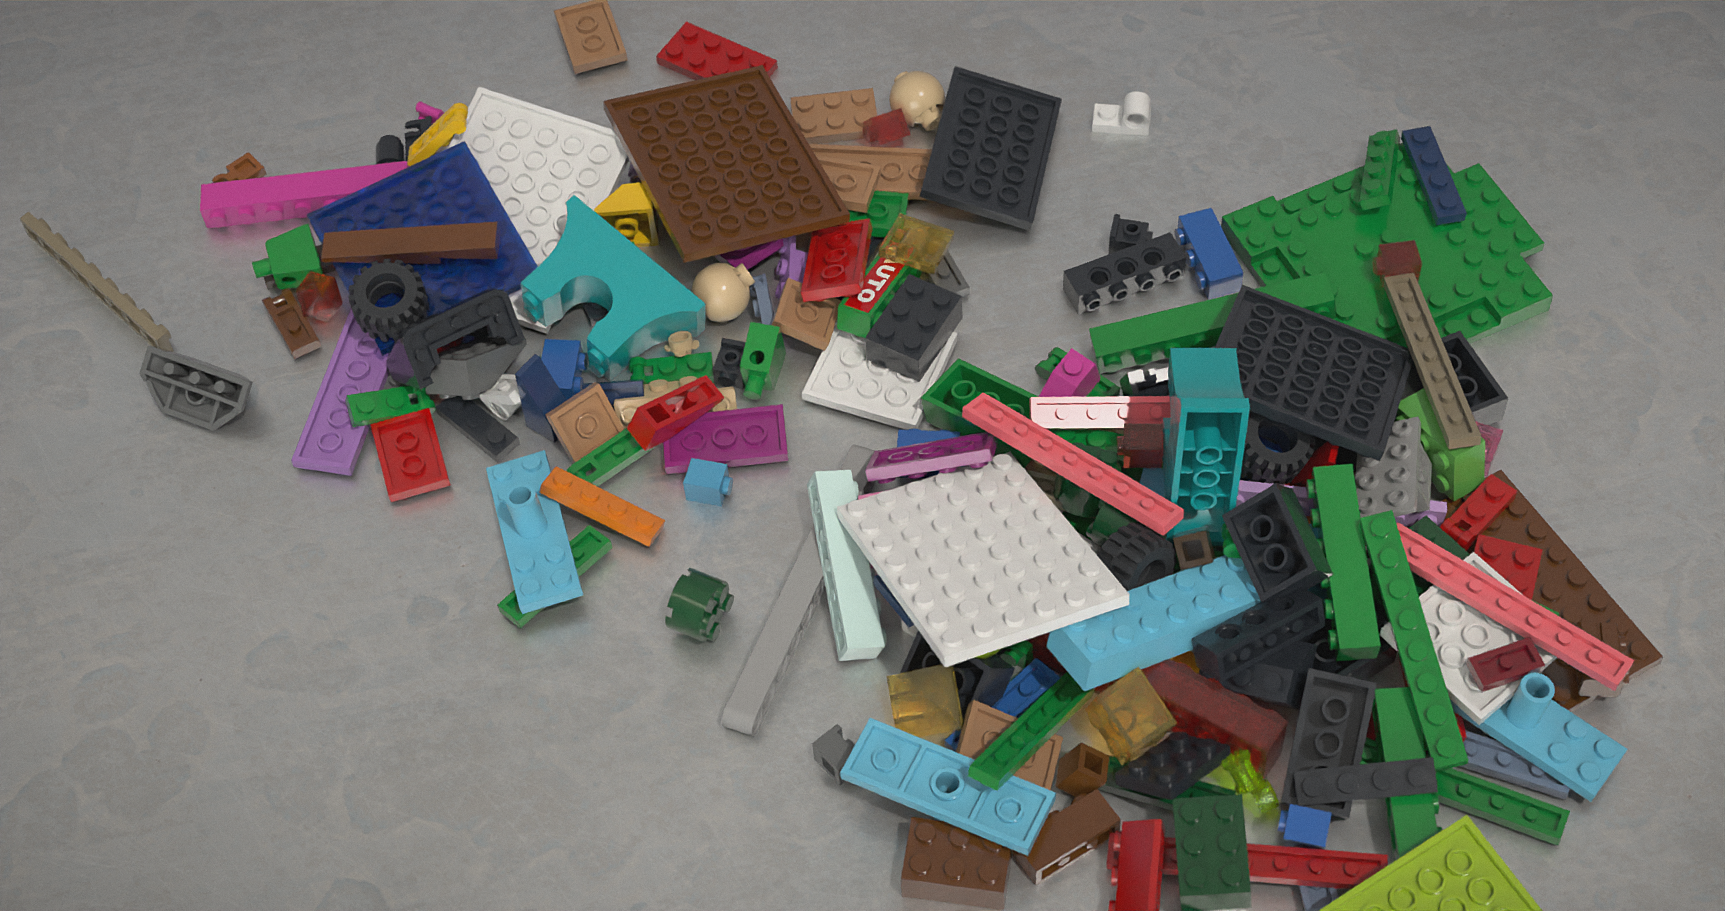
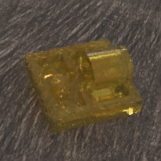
[878,213,955,274]
[886,665,963,738]

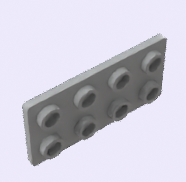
[1355,417,1432,517]

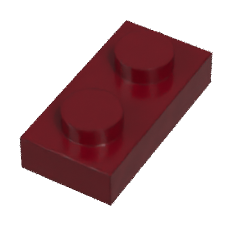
[1466,637,1546,693]

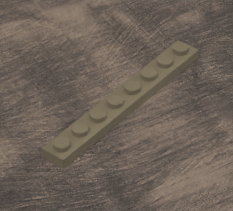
[20,212,174,352]
[1384,273,1481,449]

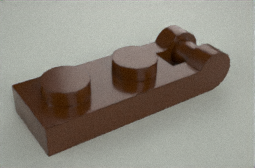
[262,288,322,359]

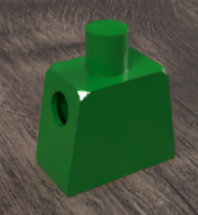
[252,223,326,289]
[740,322,786,400]

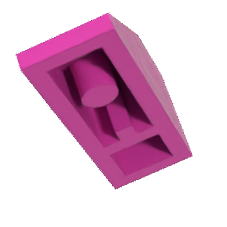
[1039,348,1101,397]

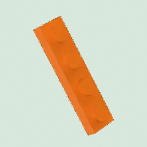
[539,466,665,547]

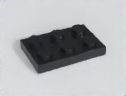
[1115,731,1231,800]

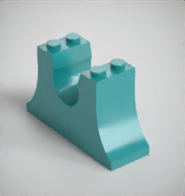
[521,195,706,382]
[1161,348,1250,546]

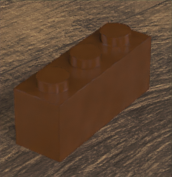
[1013,789,1121,886]

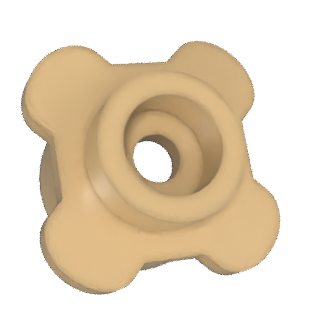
[664,331,700,357]

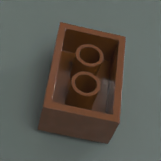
[901,817,1013,910]

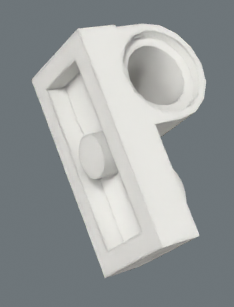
[1092,91,1151,136]
[480,374,522,421]

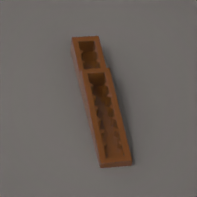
[321,222,500,264]

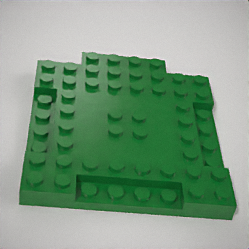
[1221,143,1553,348]

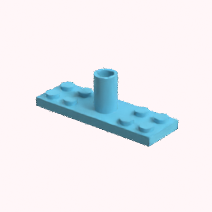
[486,450,584,614]
[1450,673,1628,802]
[840,718,1056,856]

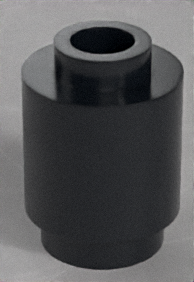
[376,135,404,164]

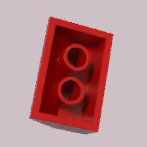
[1108,819,1166,911]

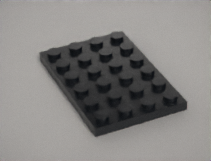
[919,66,1062,230]

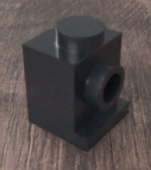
[1108,214,1154,255]
[712,338,746,389]

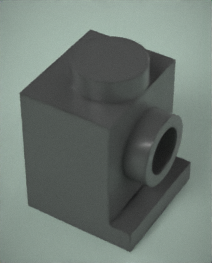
[812,724,855,785]

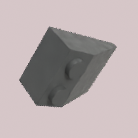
[425,337,527,400]

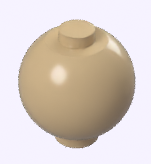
[889,71,945,131]
[691,263,755,322]

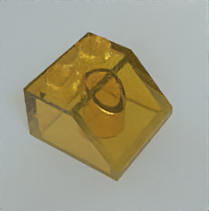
[1085,667,1177,765]

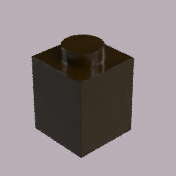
[1173,526,1215,570]

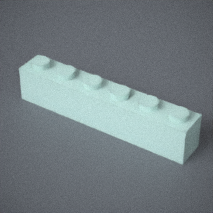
[807,470,887,661]

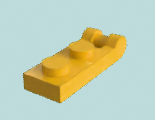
[407,103,468,170]

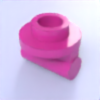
[415,101,444,123]

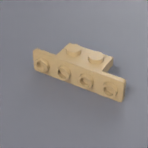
[614,376,737,429]

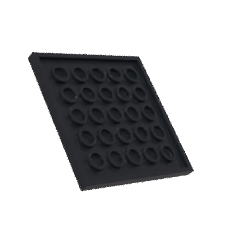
[1215,285,1413,461]

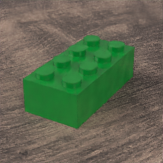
[921,358,1051,468]

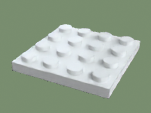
[802,319,958,430]
[1380,552,1558,725]

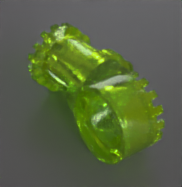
[1221,749,1280,814]

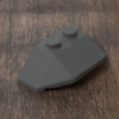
[139,345,253,431]

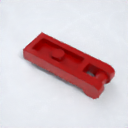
[1440,474,1517,551]

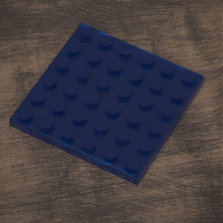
[306,141,538,356]

